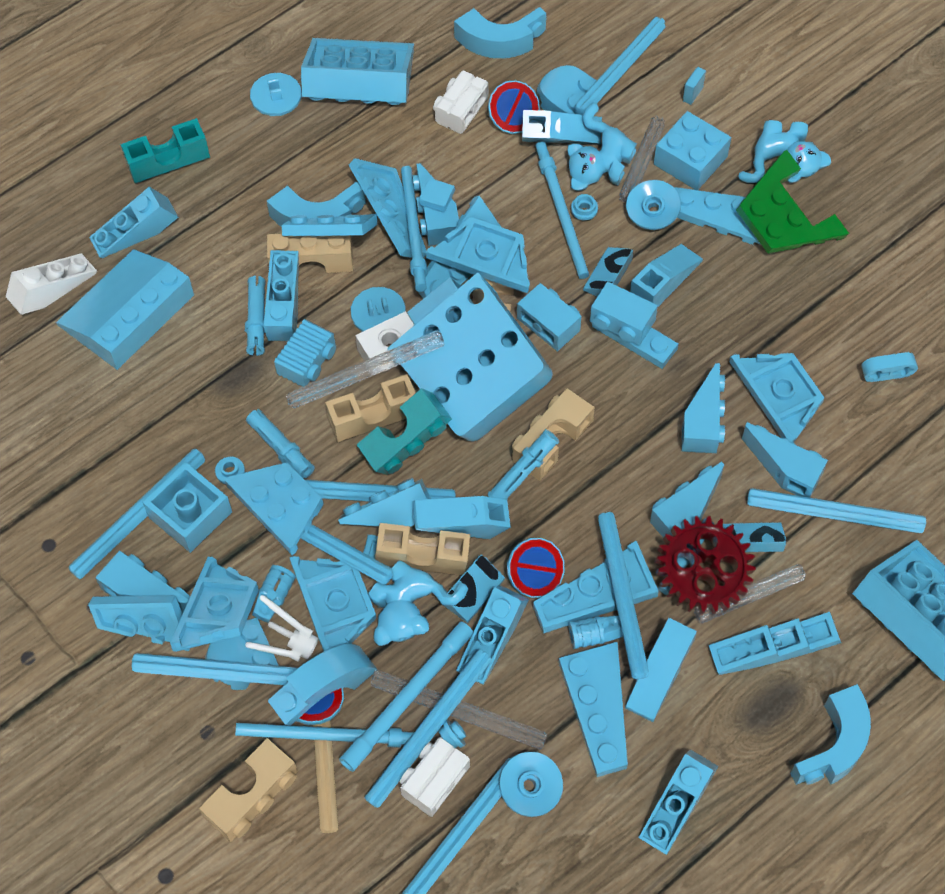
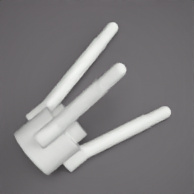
[245,595,319,662]

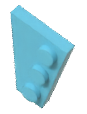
[281,214,378,236]
[88,595,190,651]

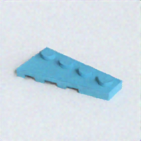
[419,196,501,299]

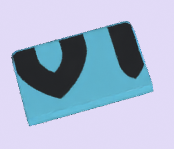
[583,247,633,297]
[723,522,786,552]
[444,555,505,623]

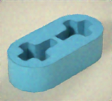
[861,352,918,382]

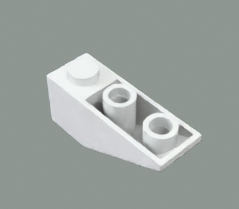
[6,253,97,315]

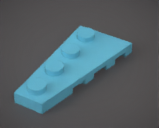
[349,158,427,258]
[674,187,775,253]
[533,541,659,633]
[558,642,628,777]

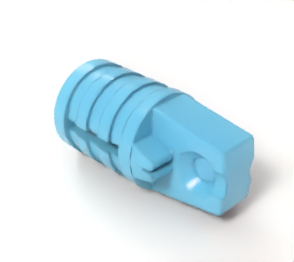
[252,565,296,623]
[568,616,623,649]

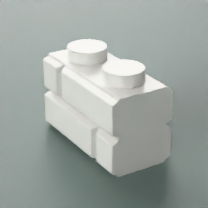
[433,70,489,134]
[400,738,470,817]

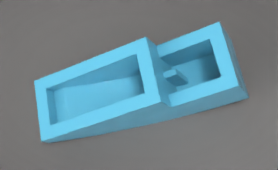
[625,618,697,722]

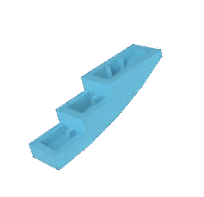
[709,612,841,675]

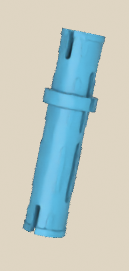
[245,276,266,356]
[246,409,315,479]
[488,429,559,499]

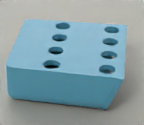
[387,272,553,442]

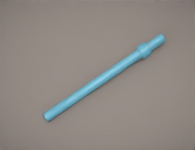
[535,141,589,279]
[401,166,427,292]
[235,723,414,748]

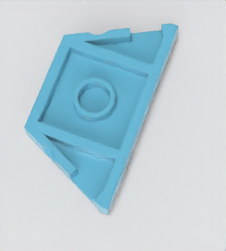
[426,217,530,293]
[729,353,824,442]
[224,462,324,555]
[170,556,259,652]
[290,556,376,652]

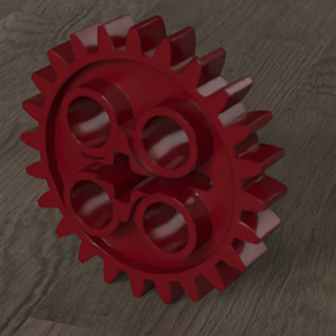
[655,516,756,615]

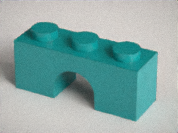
[120,118,210,183]
[357,388,452,475]

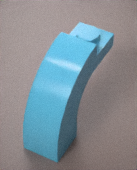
[454,7,546,58]
[267,182,366,226]
[268,644,378,726]
[790,684,871,785]

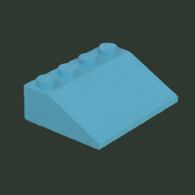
[301,38,414,105]
[56,249,194,370]
[852,540,945,681]

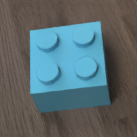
[654,111,731,190]
[142,462,232,553]

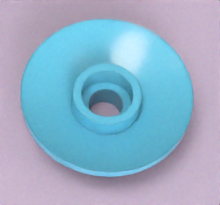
[626,180,681,230]
[499,752,563,817]

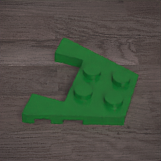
[736,150,849,254]

